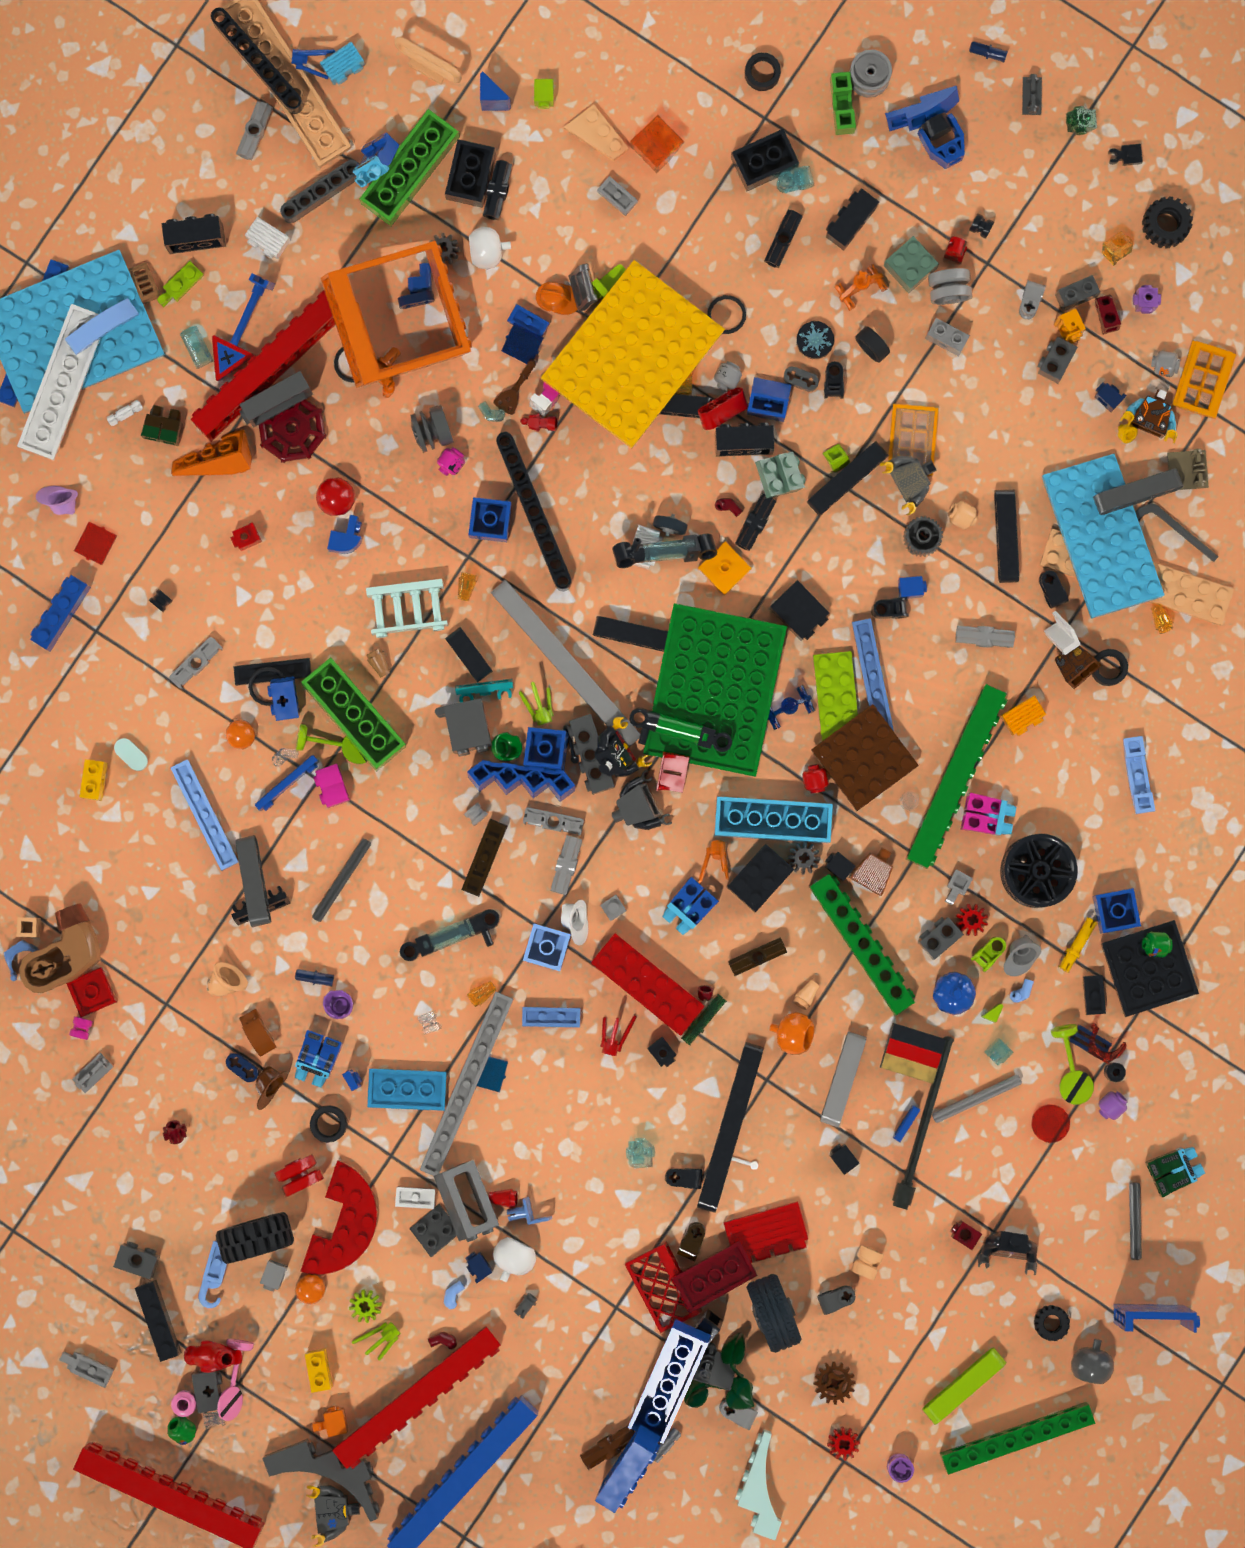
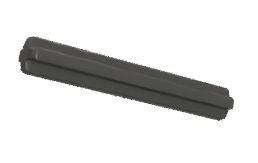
[1129,1182,1142,1260]

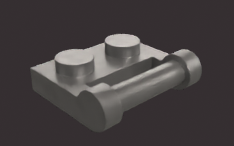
[568,264,598,312]

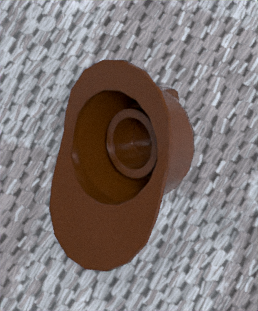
[255,1066,288,1110]

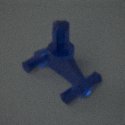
[768,685,816,730]

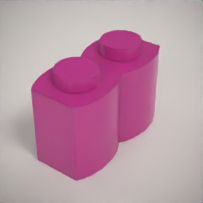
[313,764,350,808]

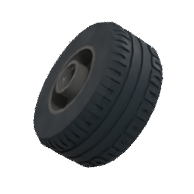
[746,1274,802,1353]

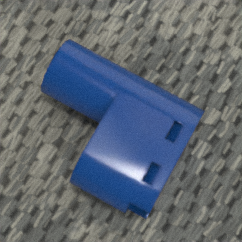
[408,263,432,294]

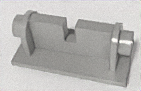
[72,1053,114,1093]

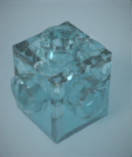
[626,1138,655,1168]

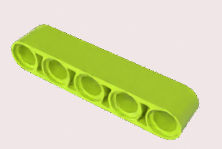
[922,1347,1007,1425]

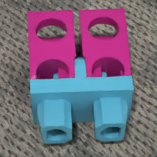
[960,793,1017,836]

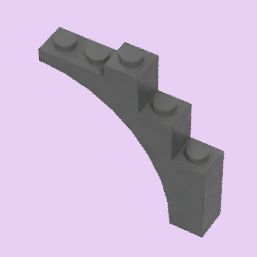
[262,1439,380,1522]

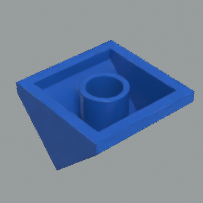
[480,71,511,111]

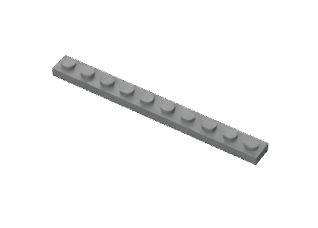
[420,992,513,1176]

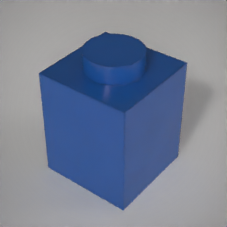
[898,576,927,599]

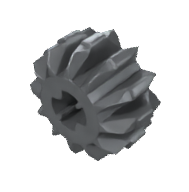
[429,233,460,264]
[788,842,821,875]

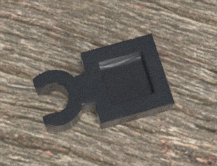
[1108,144,1143,166]

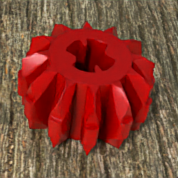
[956,904,988,936]
[827,1426,860,1461]

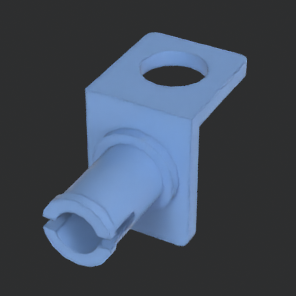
[507,1197,553,1225]

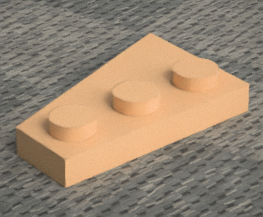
[564,104,629,161]

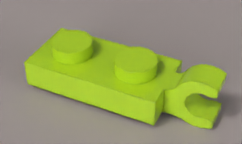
[157,261,204,307]

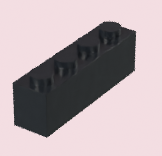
[135,1280,182,1362]

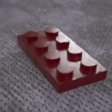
[671,1241,758,1313]

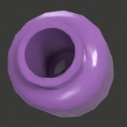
[1099,1091,1128,1120]

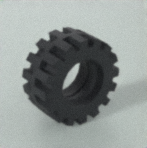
[1034,1305,1070,1341]

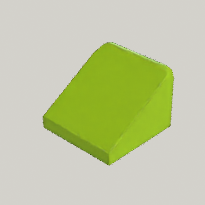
[823,444,850,473]
[981,1004,1003,1023]

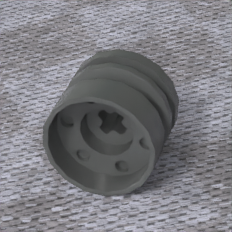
[410,404,454,453]

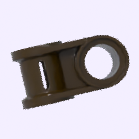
[677,1222,705,1261]

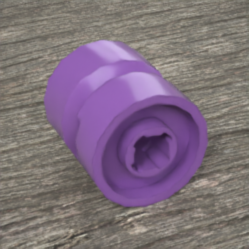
[887,1453,914,1483]

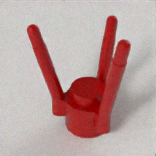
[600,1015,637,1056]

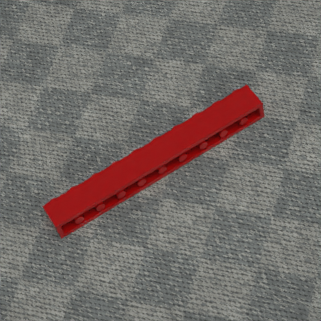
[332,1326,501,1469]

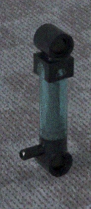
[612,534,717,568]
[400,909,500,961]

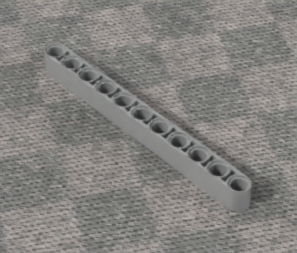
[491,580,640,747]

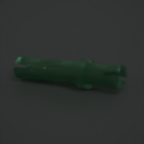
[681,994,727,1046]

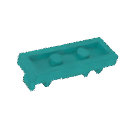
[455,679,513,703]

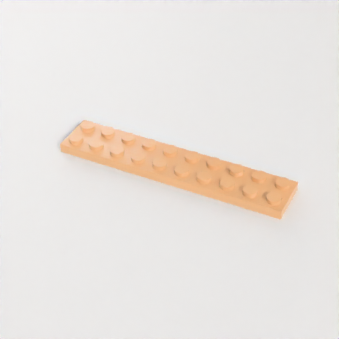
[222,0,352,168]
[1039,529,1234,626]

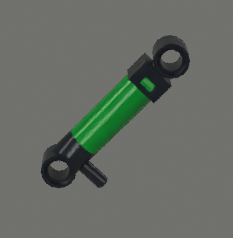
[629,707,732,752]

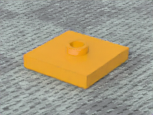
[698,541,752,596]

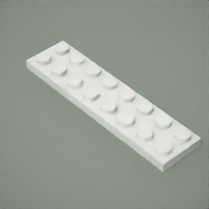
[17,304,101,461]

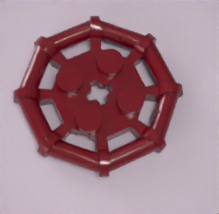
[259,399,327,463]

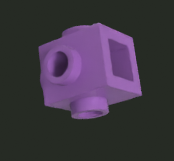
[1133,285,1161,314]

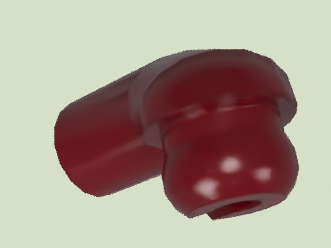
[715,498,743,517]
[428,1332,457,1349]

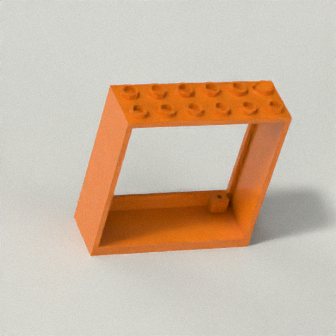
[321,241,472,388]

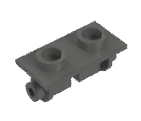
[1022,74,1042,115]

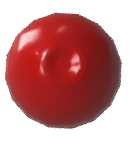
[316,477,355,516]

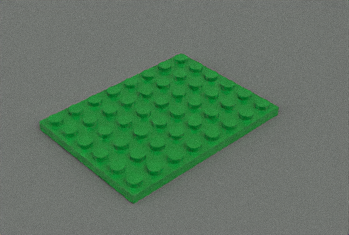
[643,603,787,777]

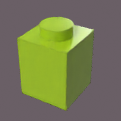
[534,79,554,109]

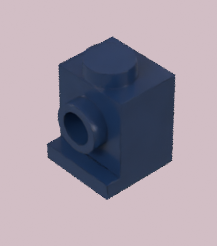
[1094,382,1127,412]
[465,1251,493,1283]

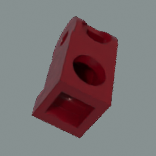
[1095,295,1121,334]

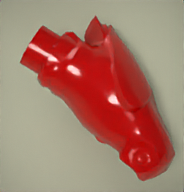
[184,1341,242,1373]

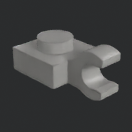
[945,869,973,905]

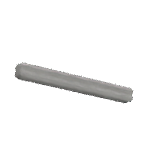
[932,1075,1022,1123]

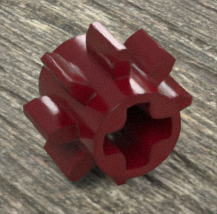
[163,1120,187,1144]

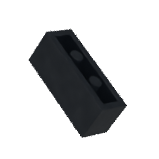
[826,188,879,251]

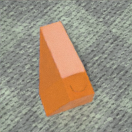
[171,429,252,476]

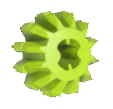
[349,1289,382,1323]

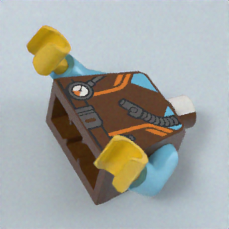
[1120,389,1178,443]

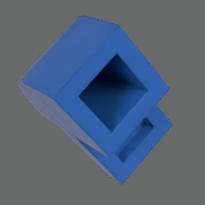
[327,515,363,554]

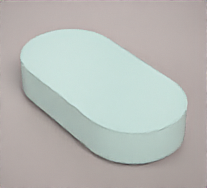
[114,738,148,771]

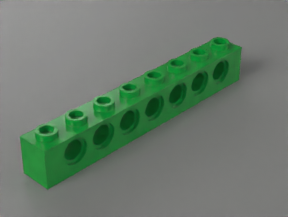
[809,874,915,1015]
[940,1402,1096,1475]

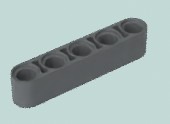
[280,160,358,223]
[1093,468,1184,515]
[236,835,271,927]

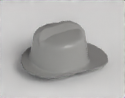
[1004,935,1041,976]

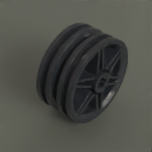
[1000,834,1078,908]

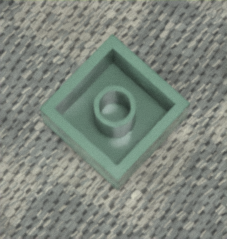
[883,236,939,294]

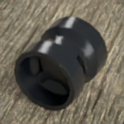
[969,214,995,239]

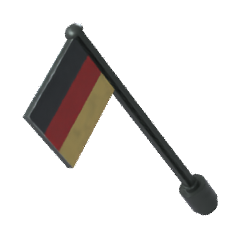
[880,1023,954,1210]

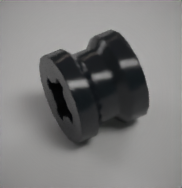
[149,589,173,612]

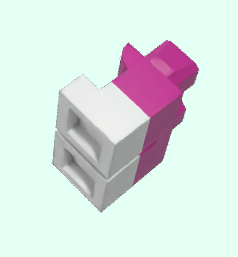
[529,382,559,417]

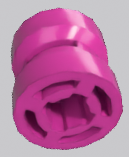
[69,1016,93,1040]

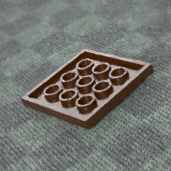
[811,704,919,811]

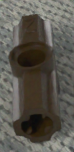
[728,937,787,976]

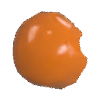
[226,720,255,750]
[295,1274,326,1304]

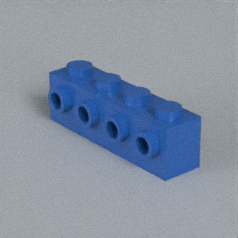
[30,575,91,652]

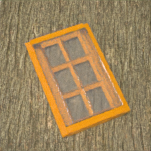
[1172,340,1236,419]
[888,404,939,476]

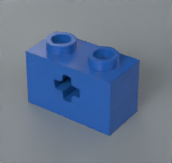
[267,677,300,721]

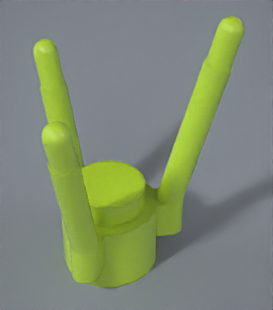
[519,682,554,726]
[352,1322,401,1360]

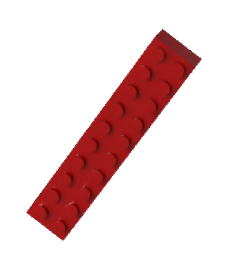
[190,290,336,442]
[73,1442,265,1548]

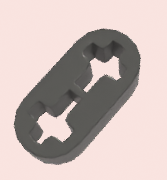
[784,366,819,392]

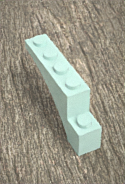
[735,1429,782,1541]

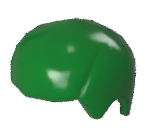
[491,732,522,762]

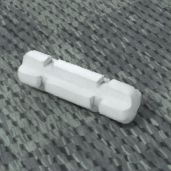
[107,400,143,426]

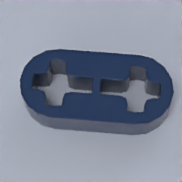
[398,291,435,309]
[226,1053,259,1082]

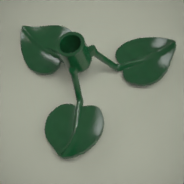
[684,1333,754,1410]

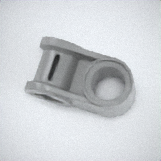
[1019,280,1046,320]
[719,1399,758,1430]

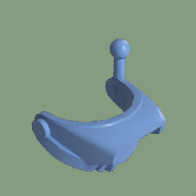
[4,939,39,981]

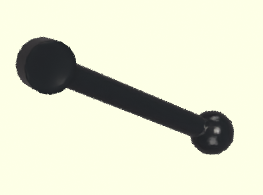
[563,725,579,764]

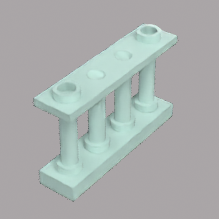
[366,579,448,638]

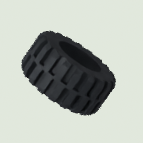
[216,1212,294,1264]

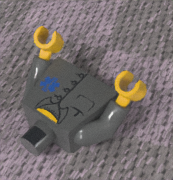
[306,1485,360,1547]

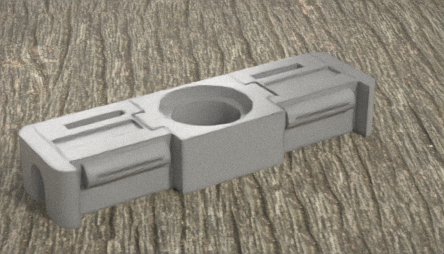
[169,637,223,689]
[523,807,584,836]

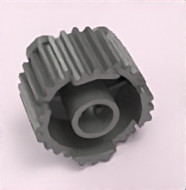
[903,516,943,557]

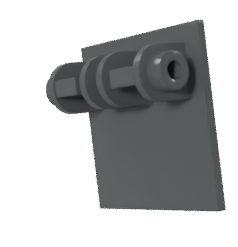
[410,1204,457,1257]
[693,1343,736,1391]

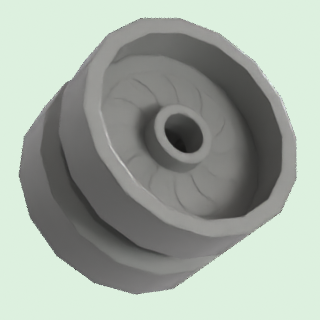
[849,50,892,98]
[928,268,973,305]

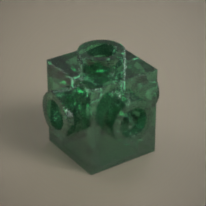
[1066,106,1097,135]

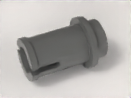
[514,1293,537,1319]

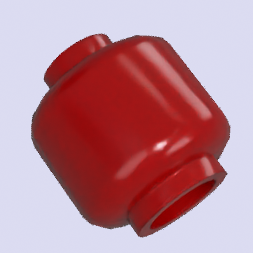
[802,764,829,793]

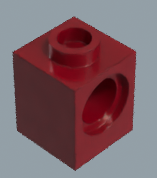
[950,1220,982,1250]

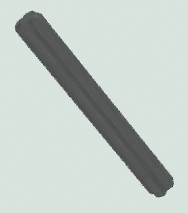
[312,838,371,922]

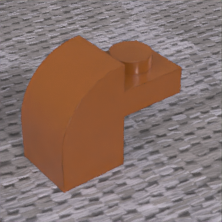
[239,1009,277,1057]

